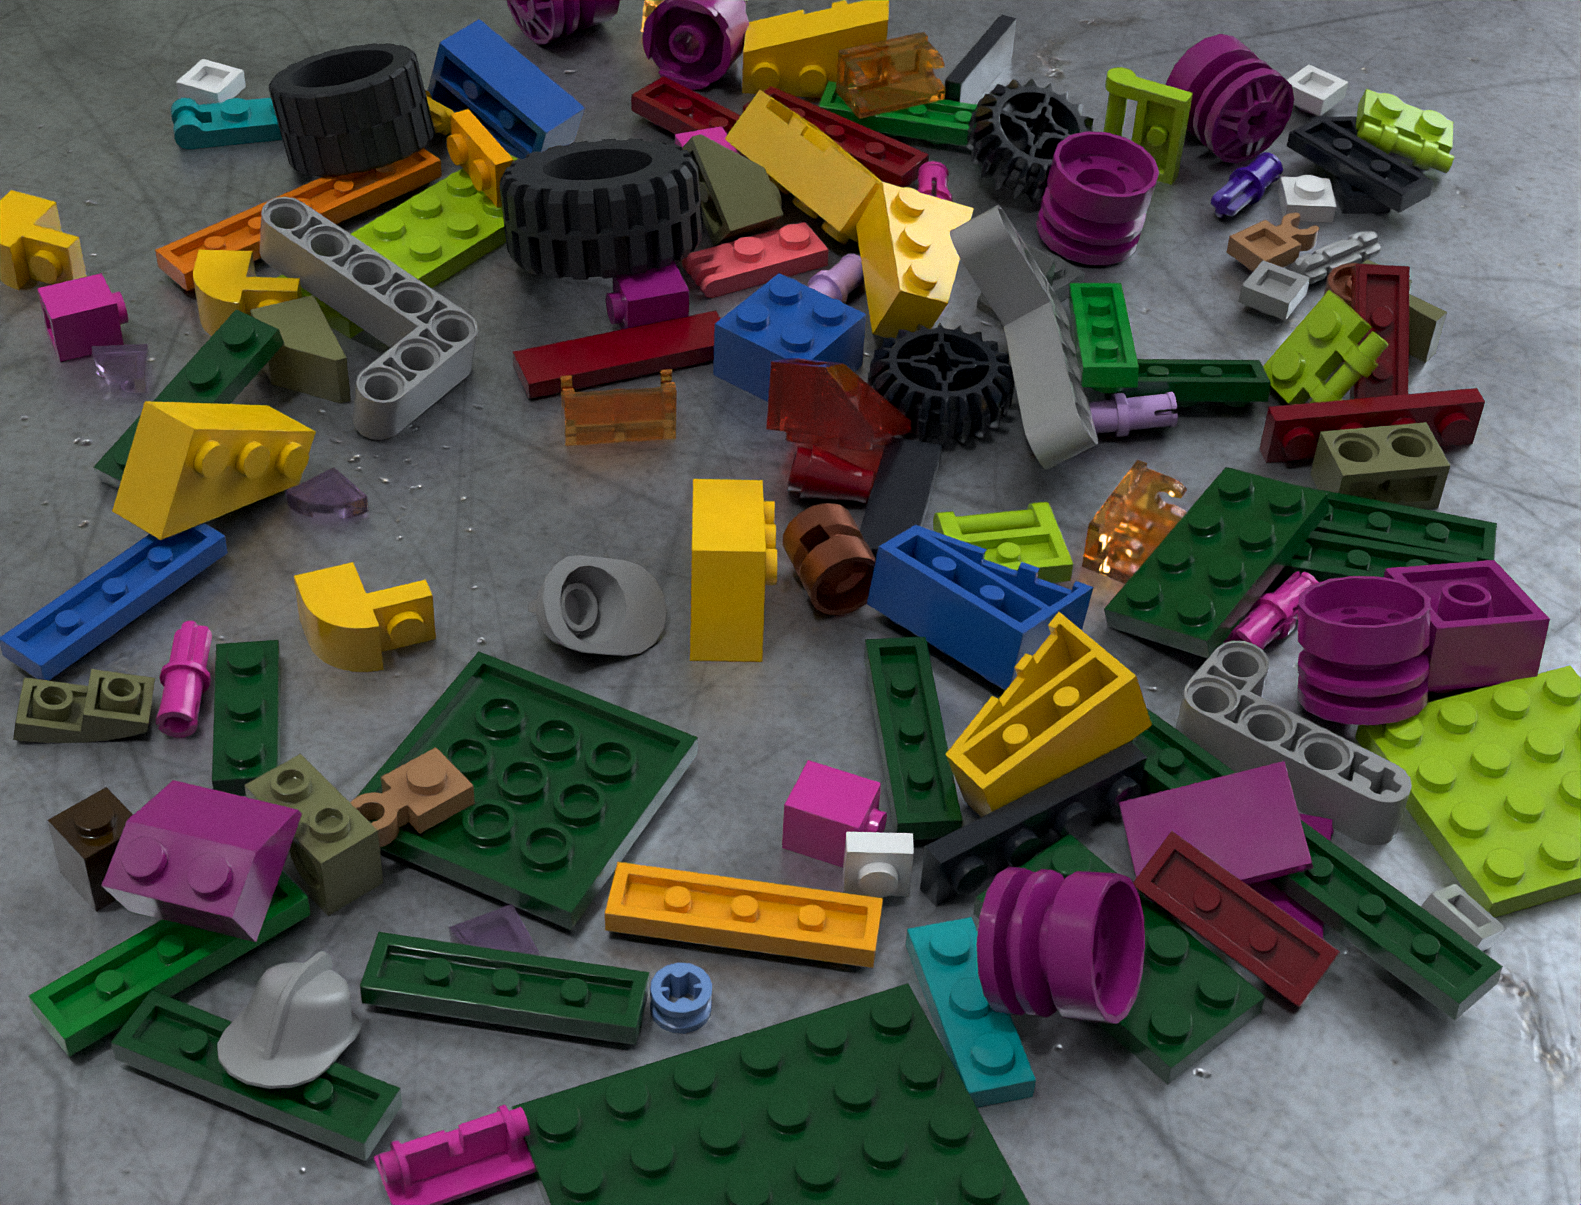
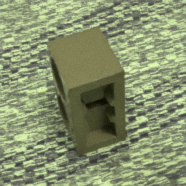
[1310,422,1450,509]
[244,754,383,916]

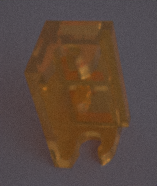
[836,32,945,119]
[560,369,677,446]
[1082,459,1187,584]

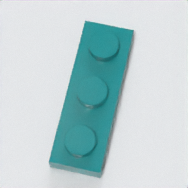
[905,917,1036,1108]

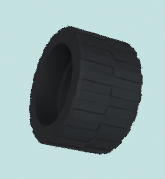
[269,43,435,176]

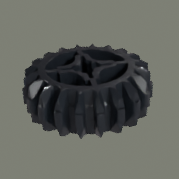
[966,78,1094,204]
[867,323,1015,445]

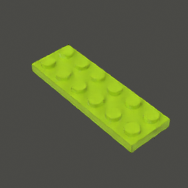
[276,154,517,339]

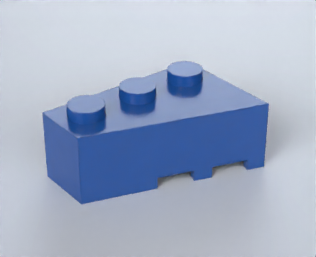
[427,19,585,159]
[867,525,1094,690]

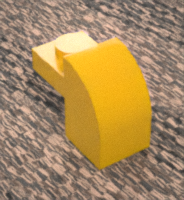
[0,190,87,290]
[193,250,302,336]
[294,562,436,672]

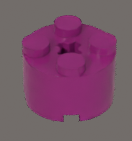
[642,0,749,90]

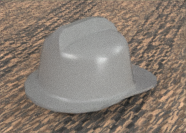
[528,555,667,656]
[217,951,361,1089]

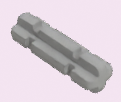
[1293,231,1381,284]

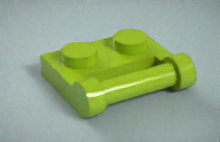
[1103,67,1193,185]
[933,502,1073,583]

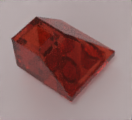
[766,358,911,450]

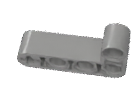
[1175,641,1412,845]

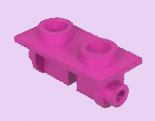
[374,1104,535,1205]

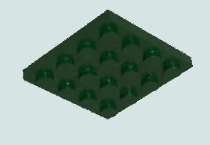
[356,651,698,930]

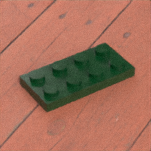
[1104,467,1329,658]
[973,834,1265,1085]

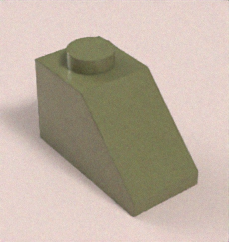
[682,134,784,246]
[250,295,351,403]

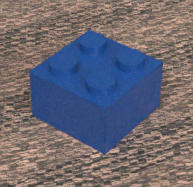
[713,273,866,418]

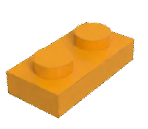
[447,109,514,208]

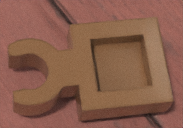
[1226,213,1319,271]
[350,747,475,847]

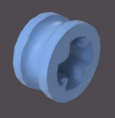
[650,963,712,1034]

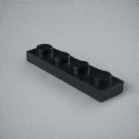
[920,741,1147,906]

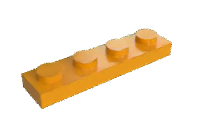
[605,862,883,968]

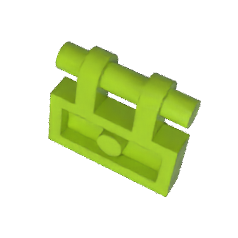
[1356,89,1454,173]
[1263,290,1389,405]

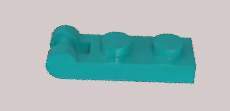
[170,97,282,149]

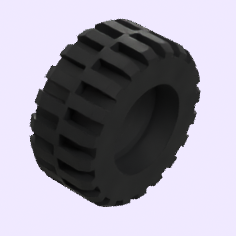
[499,138,704,280]

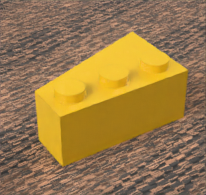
[742,0,889,98]
[112,401,316,540]
[690,479,777,662]

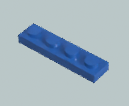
[0,523,228,681]

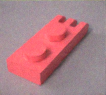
[682,222,829,298]

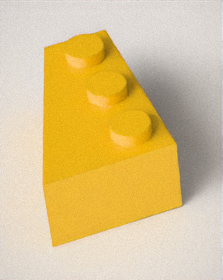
[725,90,882,245]
[856,182,974,338]
[945,612,1152,817]

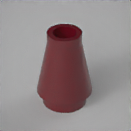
[787,444,874,504]

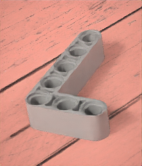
[259,197,478,440]
[950,205,1098,470]

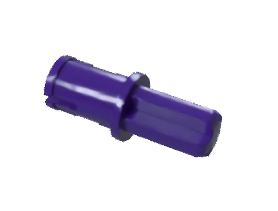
[1211,152,1283,218]

